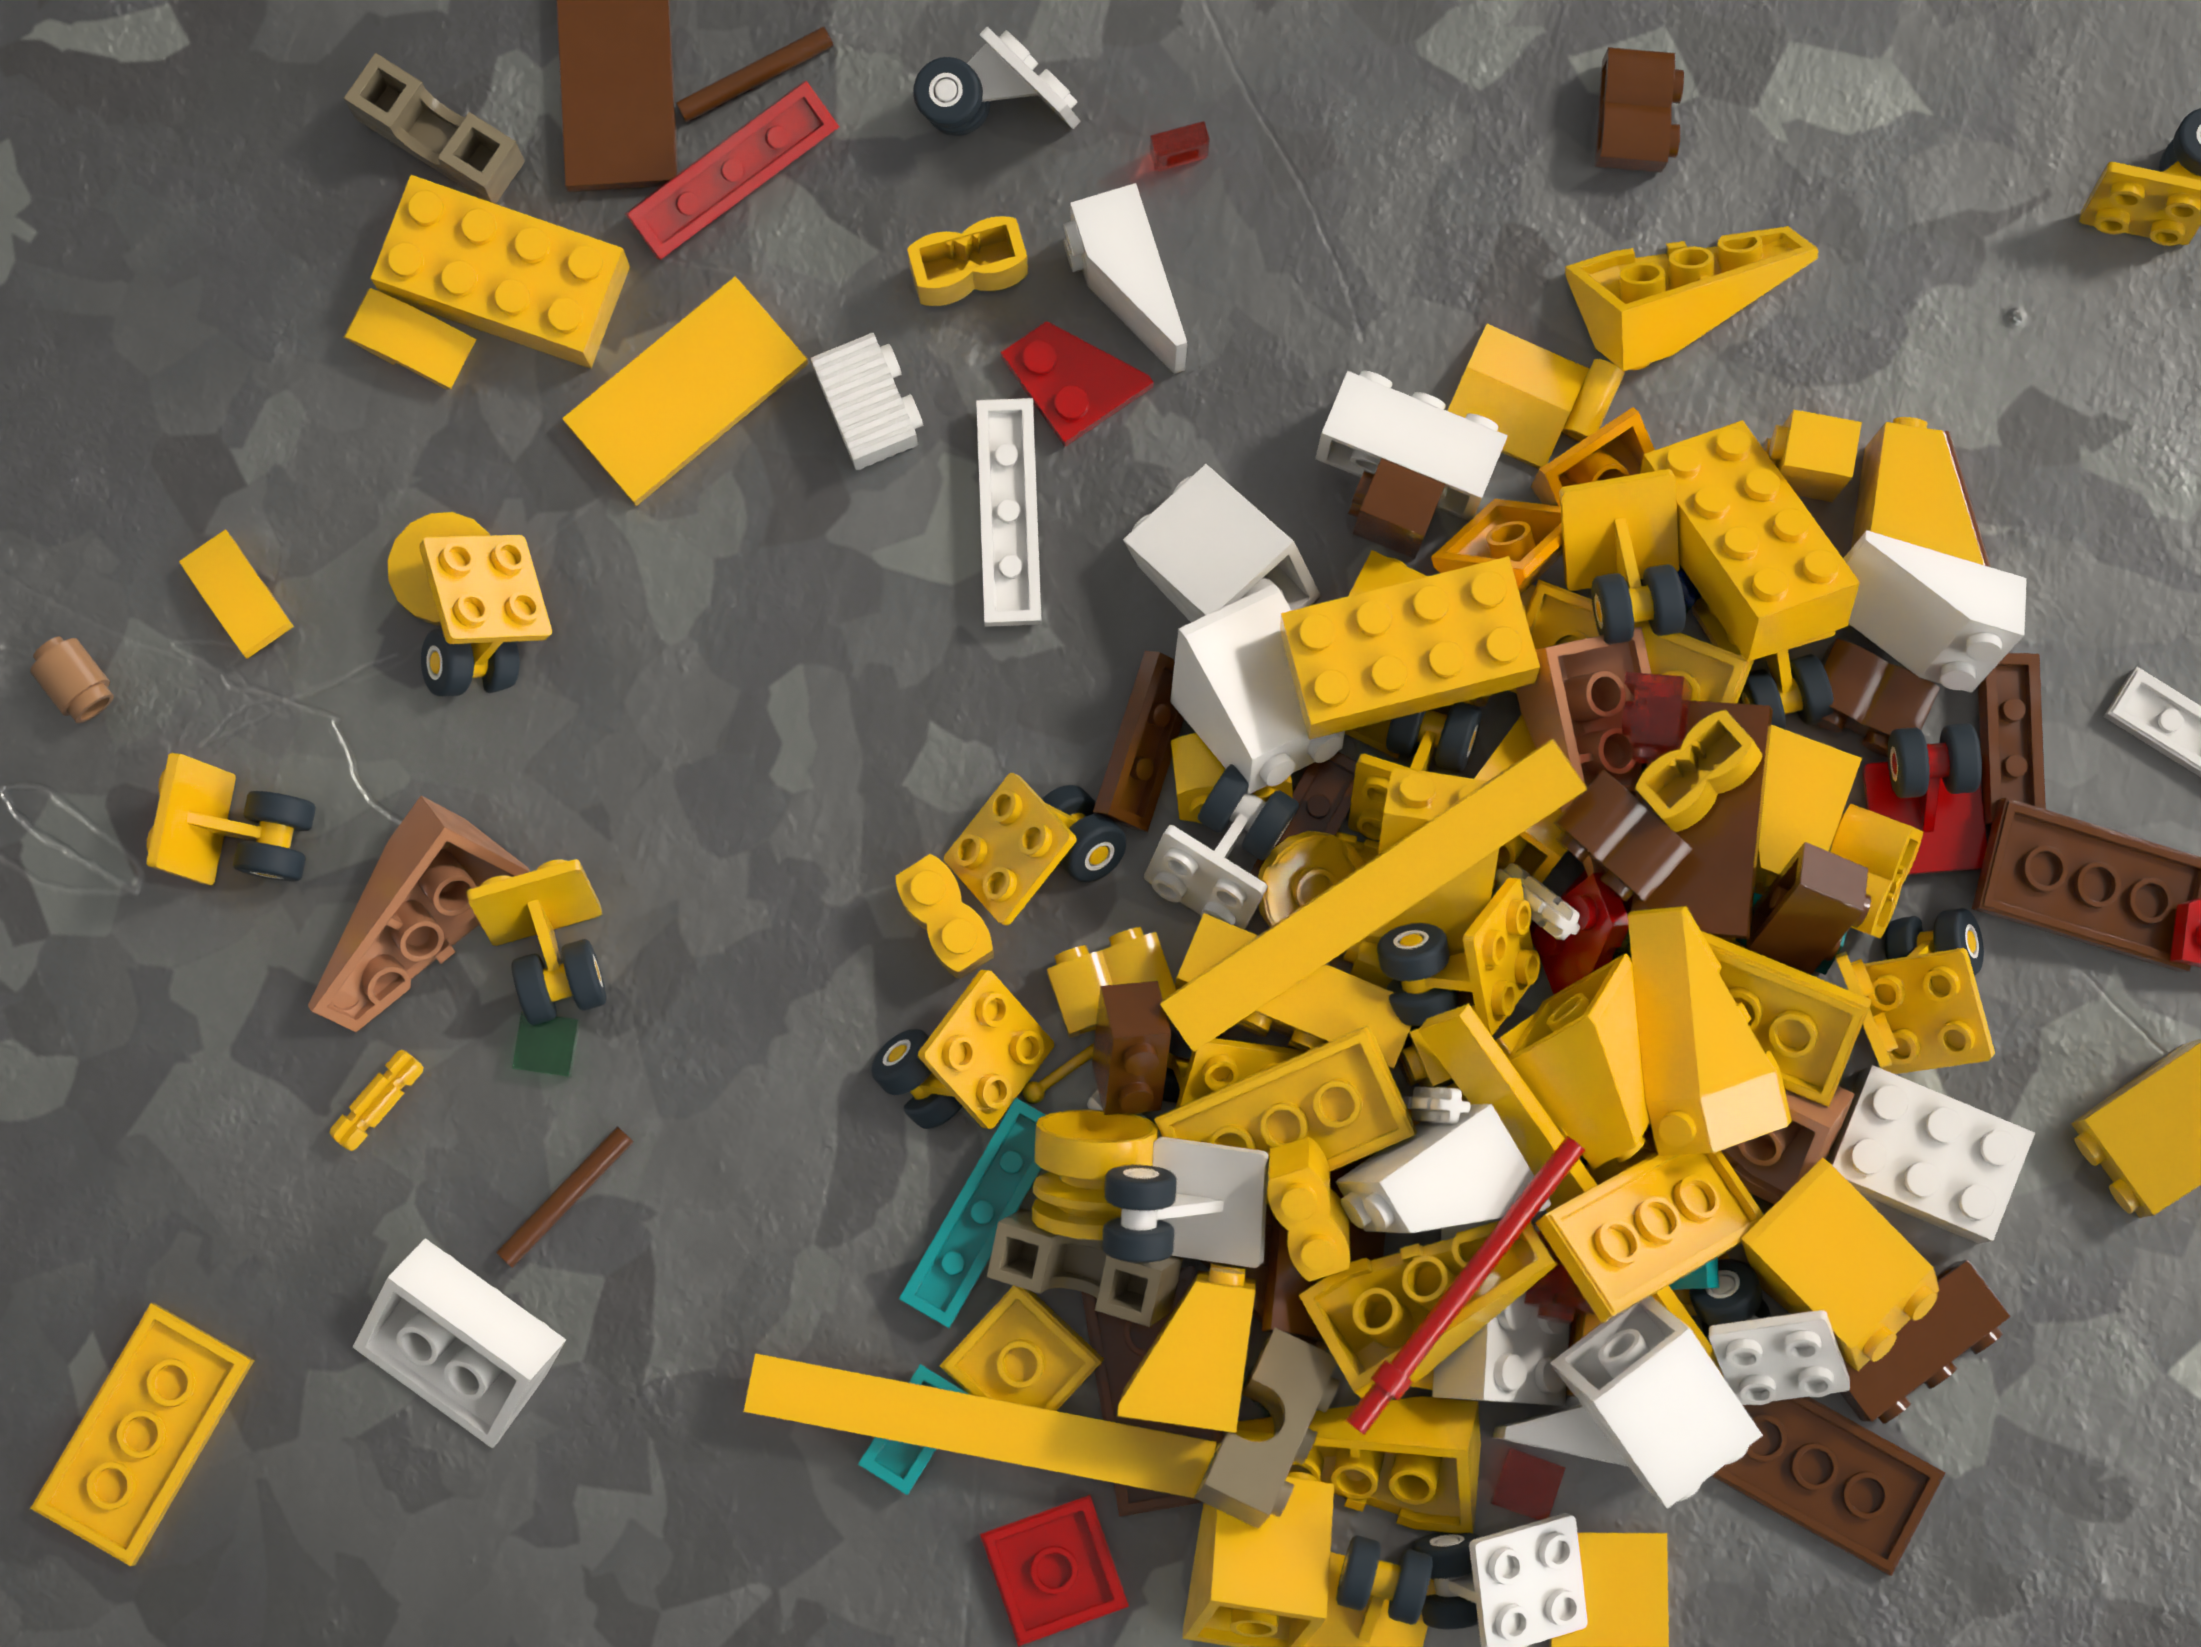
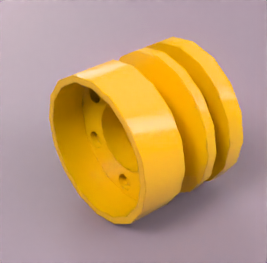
[1032,1109,1158,1240]

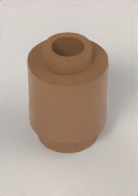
[30,636,114,723]

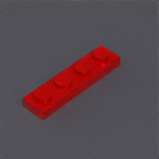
[625,81,839,260]

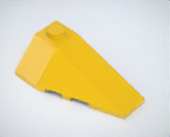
[1565,226,1818,372]
[1628,906,1792,1156]
[1299,1220,1557,1398]
[1235,1396,1481,1533]

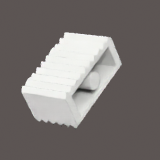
[810,333,924,470]

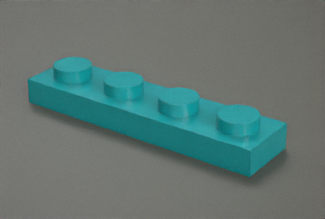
[899,1097,1045,1329]

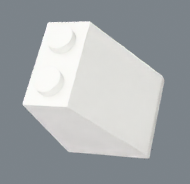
[1123,464,1321,622]
[1170,584,1345,795]
[1335,1104,1552,1233]
[1550,1296,1762,1509]

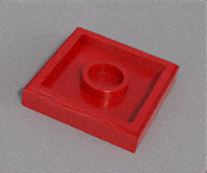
[980,1495,1129,1646]

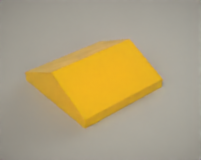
[1447,324,1589,469]

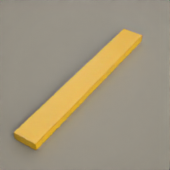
[1160,738,1587,1052]
[1418,1004,1724,1378]
[744,1353,1216,1498]

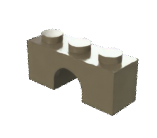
[344,53,525,204]
[987,1208,1183,1327]
[1194,1327,1340,1529]

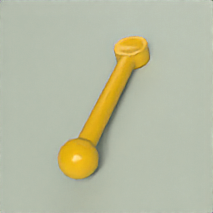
[1022,1043,1094,1104]

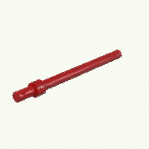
[1345,1136,1586,1435]

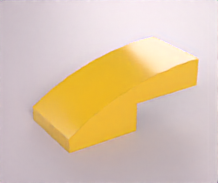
[343,288,476,390]
[179,529,294,659]

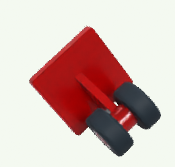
[1862,723,1987,875]

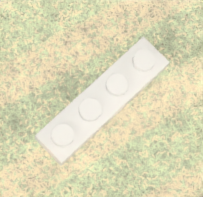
[976,398,1042,627]

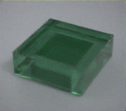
[512,1011,580,1078]

